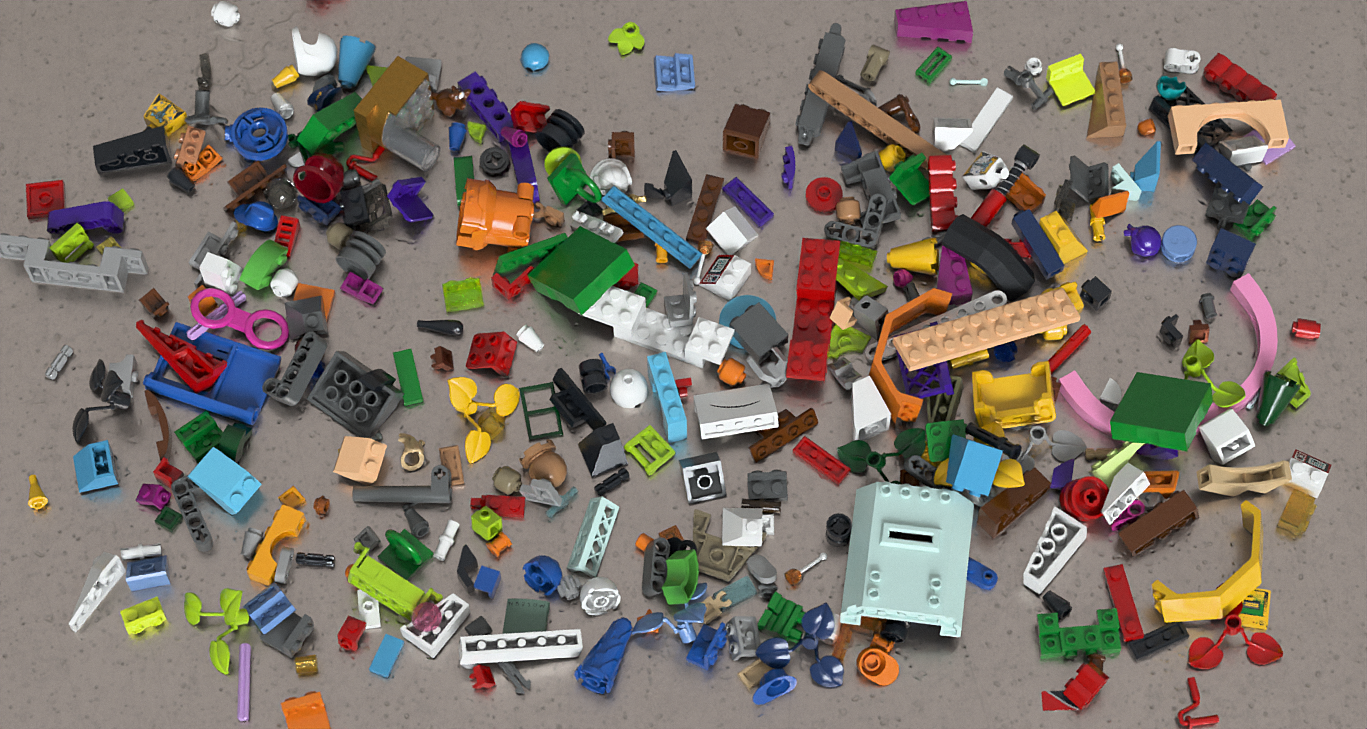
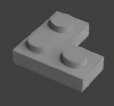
[519,478,563,507]

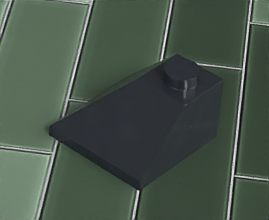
[662,150,692,205]
[578,423,628,478]

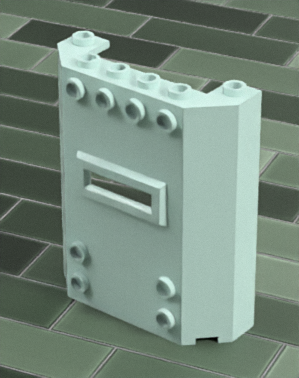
[840,481,974,637]

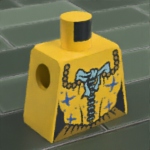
[143,93,187,137]

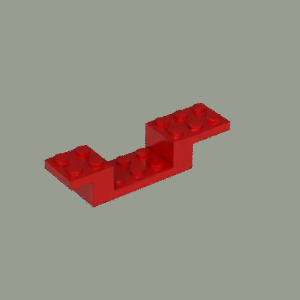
[786,238,840,381]

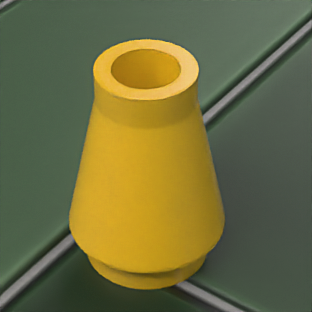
[271,64,300,89]

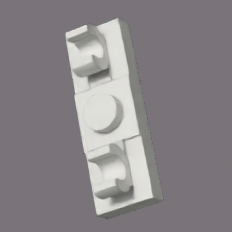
[570,211,623,243]

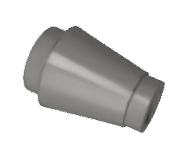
[241,527,264,558]

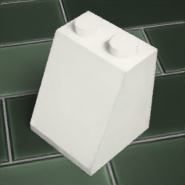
[851,376,891,441]

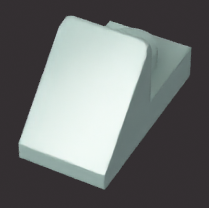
[1110,163,1141,201]

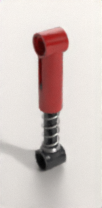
[971,144,1040,227]

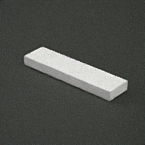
[959,88,1013,153]

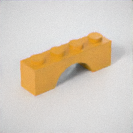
[246,504,306,586]

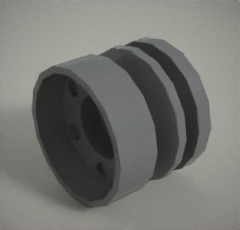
[335,231,386,280]

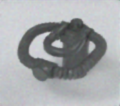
[185,90,228,125]

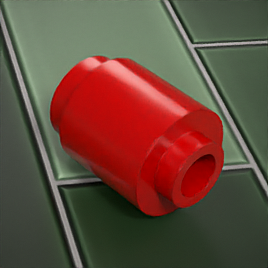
[1291,318,1321,340]

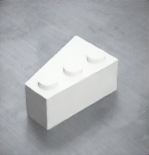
[199,252,244,297]
[400,594,471,658]

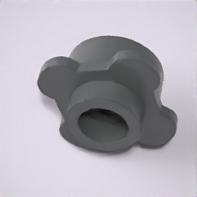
[758,582,778,599]

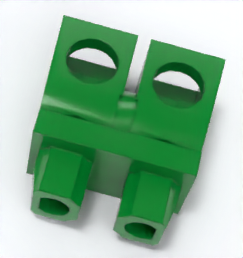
[757,592,806,643]

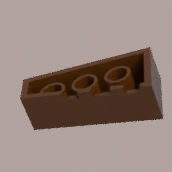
[977,467,1051,539]
[1118,489,1199,556]

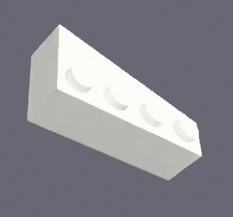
[1024,506,1087,595]

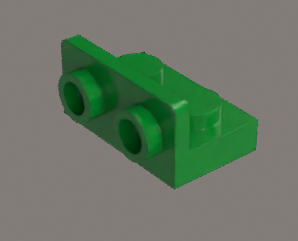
[1233,199,1277,240]

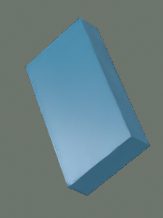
[369,634,404,678]

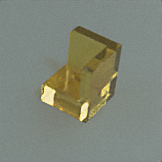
[478,407,505,440]

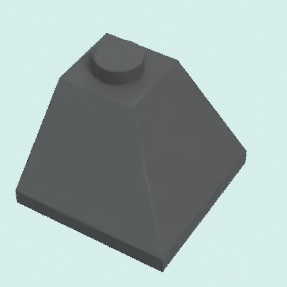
[284,296,328,340]

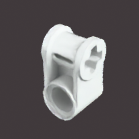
[1164,48,1201,74]

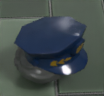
[307,74,343,112]

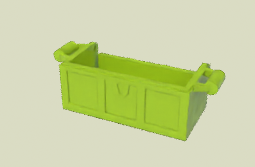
[348,542,443,622]

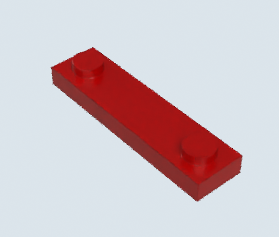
[1103,564,1144,642]

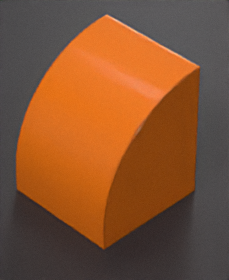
[188,285,218,317]

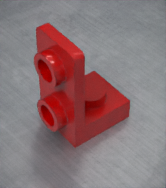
[491,265,534,300]

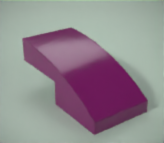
[340,271,384,305]

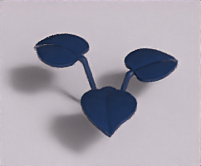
[755,602,844,687]

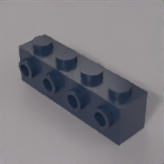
[1192,142,1263,205]

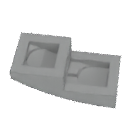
[828,357,862,390]

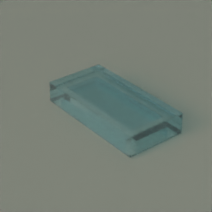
[713,576,757,612]

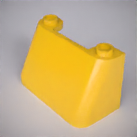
[972,361,1056,429]

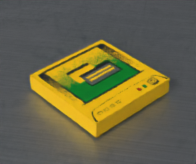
[1238,588,1271,630]

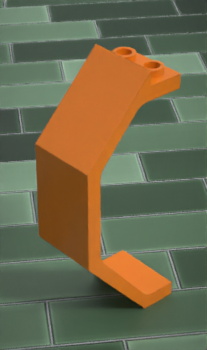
[868,288,952,423]

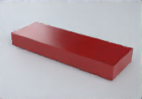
[793,436,851,485]

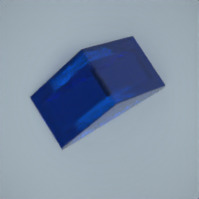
[835,121,862,161]

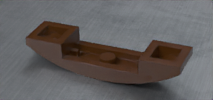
[144,390,172,461]

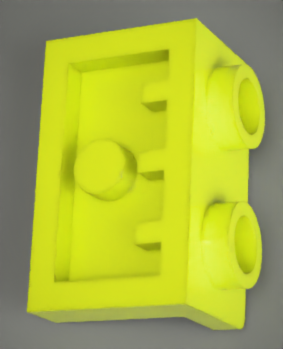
[120,596,167,634]

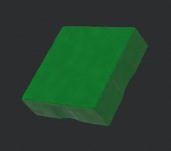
[527,226,635,315]
[1110,372,1213,451]

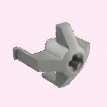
[746,347,788,388]

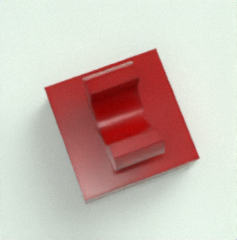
[675,377,692,398]
[469,665,496,689]

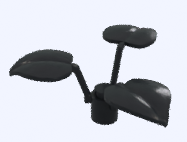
[72,359,131,444]

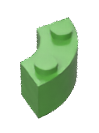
[239,239,288,290]
[662,549,699,605]

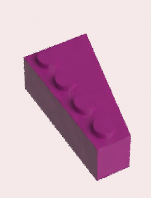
[894,1,973,43]

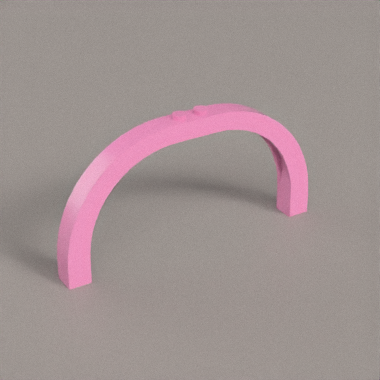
[1058,273,1278,445]

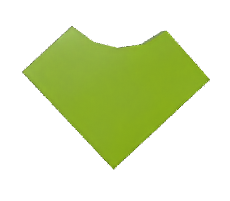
[829,324,871,360]

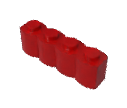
[1203,53,1277,102]
[928,155,958,232]

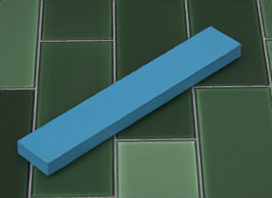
[601,186,702,269]

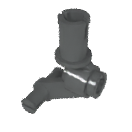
[1004,66,1054,110]

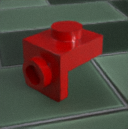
[337,615,367,651]

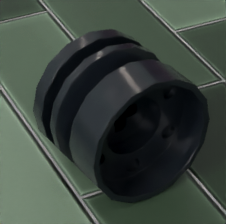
[535,109,585,152]

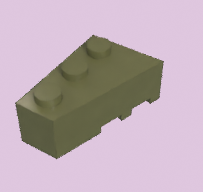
[925,371,963,423]

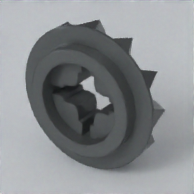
[480,147,509,175]

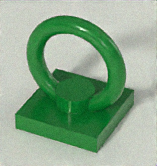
[547,153,602,205]
[378,528,434,581]

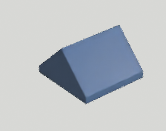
[126,555,171,592]

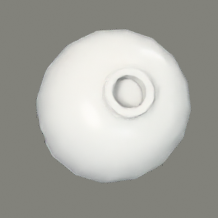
[610,369,648,408]
[580,577,620,616]

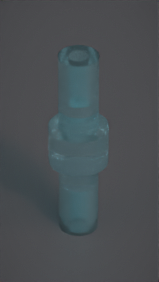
[545,486,579,518]

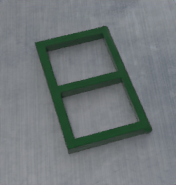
[519,382,563,441]

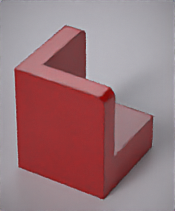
[153,457,184,489]

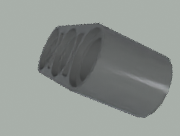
[642,537,670,597]

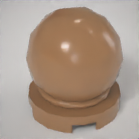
[519,439,567,488]

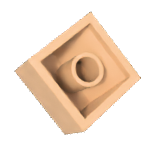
[333,436,387,486]

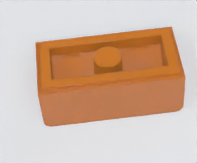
[1091,191,1129,218]

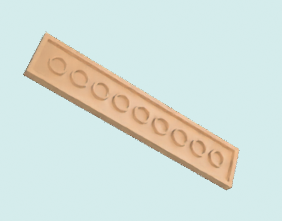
[892,288,1081,372]

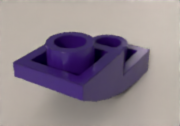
[781,146,796,189]

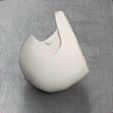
[292,26,337,76]

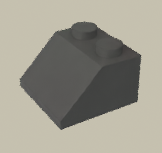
[679,452,727,504]

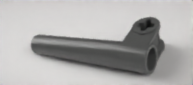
[352,465,452,503]

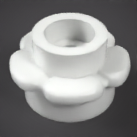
[1024,57,1042,75]

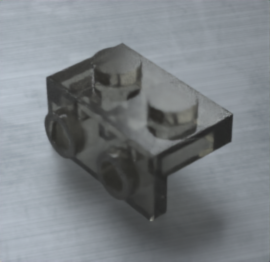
[1054,179,1077,221]

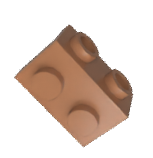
[173,125,206,168]

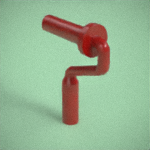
[346,145,385,181]
[1177,677,1219,729]

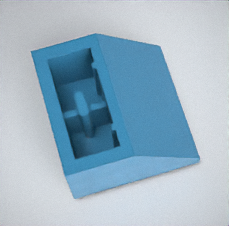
[73,440,118,493]

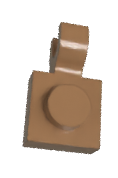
[533,202,565,227]

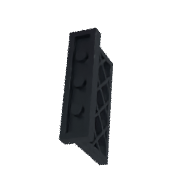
[1149,82,1233,154]

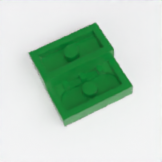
[174,411,223,464]

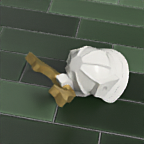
[590,158,647,216]

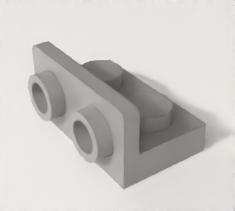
[725,616,761,660]

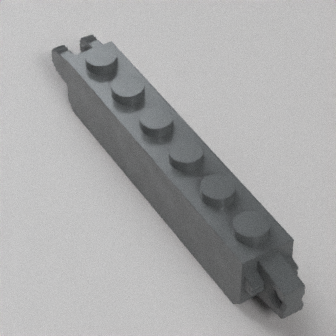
[795,23,846,146]

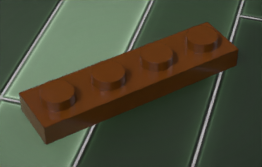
[686,174,724,245]

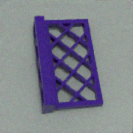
[893,321,954,399]

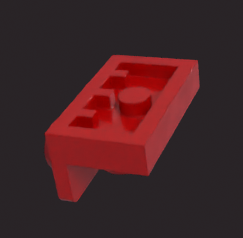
[510,101,550,133]

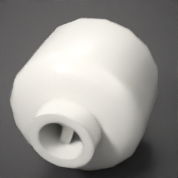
[211,1,240,27]
[270,269,298,297]

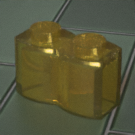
[1277,489,1317,536]

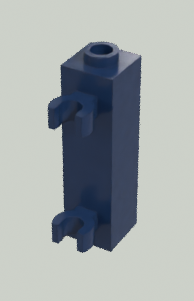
[1011,209,1065,280]

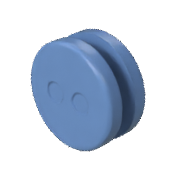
[1161,225,1197,262]

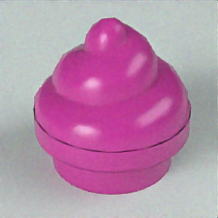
[893,269,913,288]

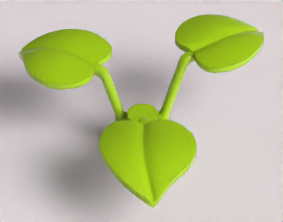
[1182,339,1246,407]
[184,588,249,674]

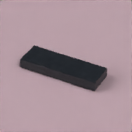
[1126,621,1190,662]

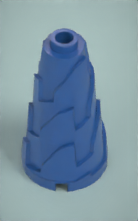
[574,617,633,694]

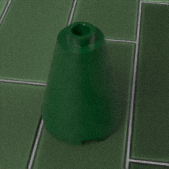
[1256,370,1301,426]

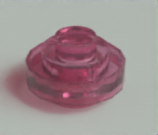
[411,602,442,632]

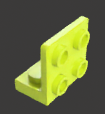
[1046,53,1095,106]

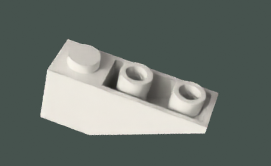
[1101,463,1150,524]

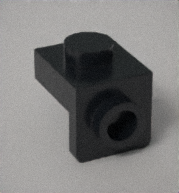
[1160,314,1183,348]

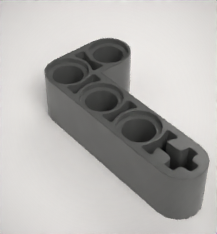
[262,331,327,406]
[171,475,213,552]

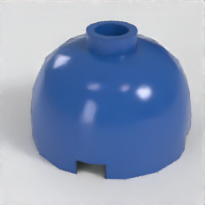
[523,555,562,596]

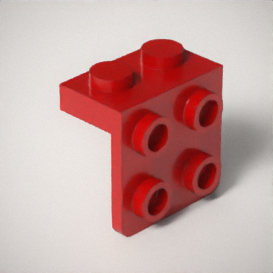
[466,331,517,376]

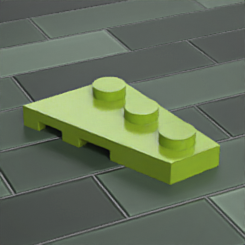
[836,257,888,301]

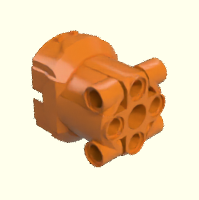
[456,178,534,253]

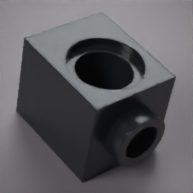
[1080,276,1112,311]

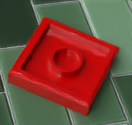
[26,180,65,220]

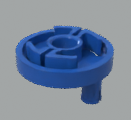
[231,108,288,163]

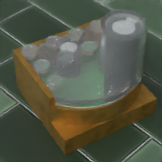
[354,56,440,171]

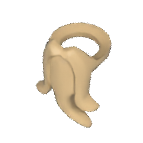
[398,433,425,471]

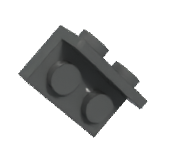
[747,470,788,501]

